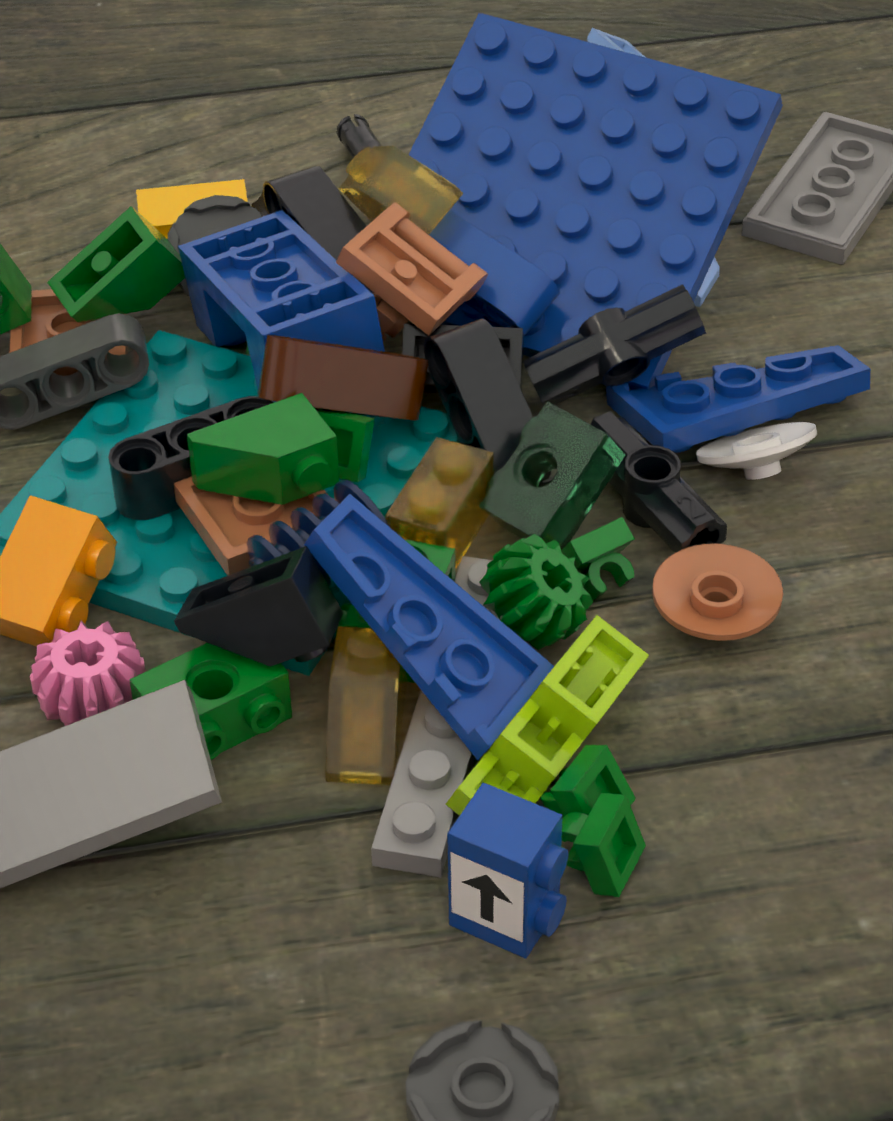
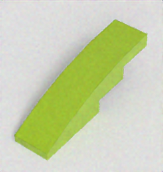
[445,615,649,816]

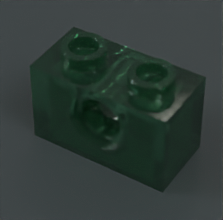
[479,401,625,550]

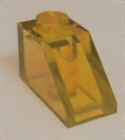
[338,146,463,234]
[325,626,407,785]

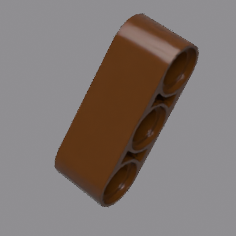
[257,335,429,420]

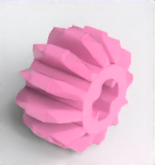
[30,620,146,726]

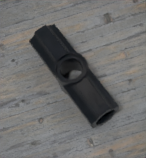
[522,284,706,410]
[579,411,727,553]

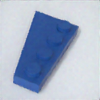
[606,345,871,453]
[304,494,554,760]

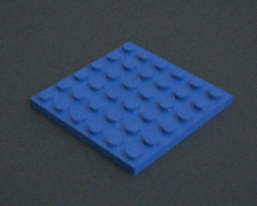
[363,13,783,390]

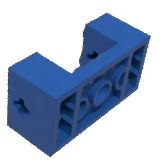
[178,210,385,402]

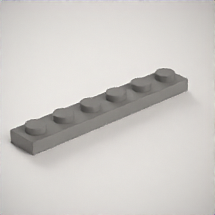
[371,556,499,878]

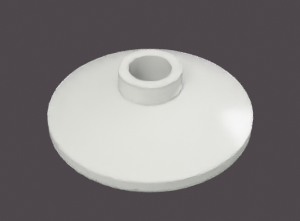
[696,422,817,480]

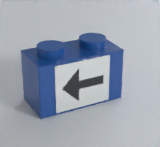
[447,782,568,959]

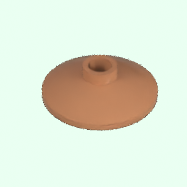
[652,544,783,641]

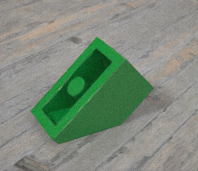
[47,206,185,322]
[187,393,339,505]

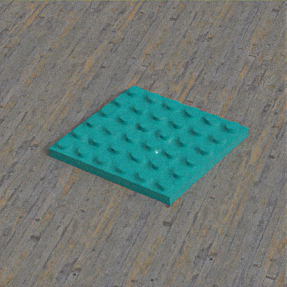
[0,330,463,676]

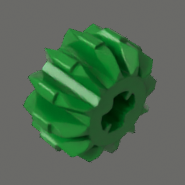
[479,534,593,650]

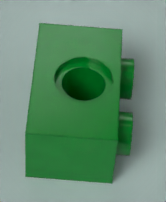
[129,643,292,760]

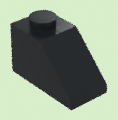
[174,546,343,667]

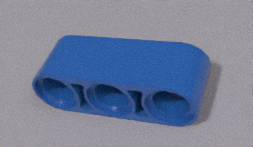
[417,203,560,336]

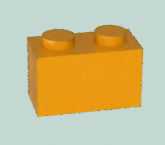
[0,495,117,647]

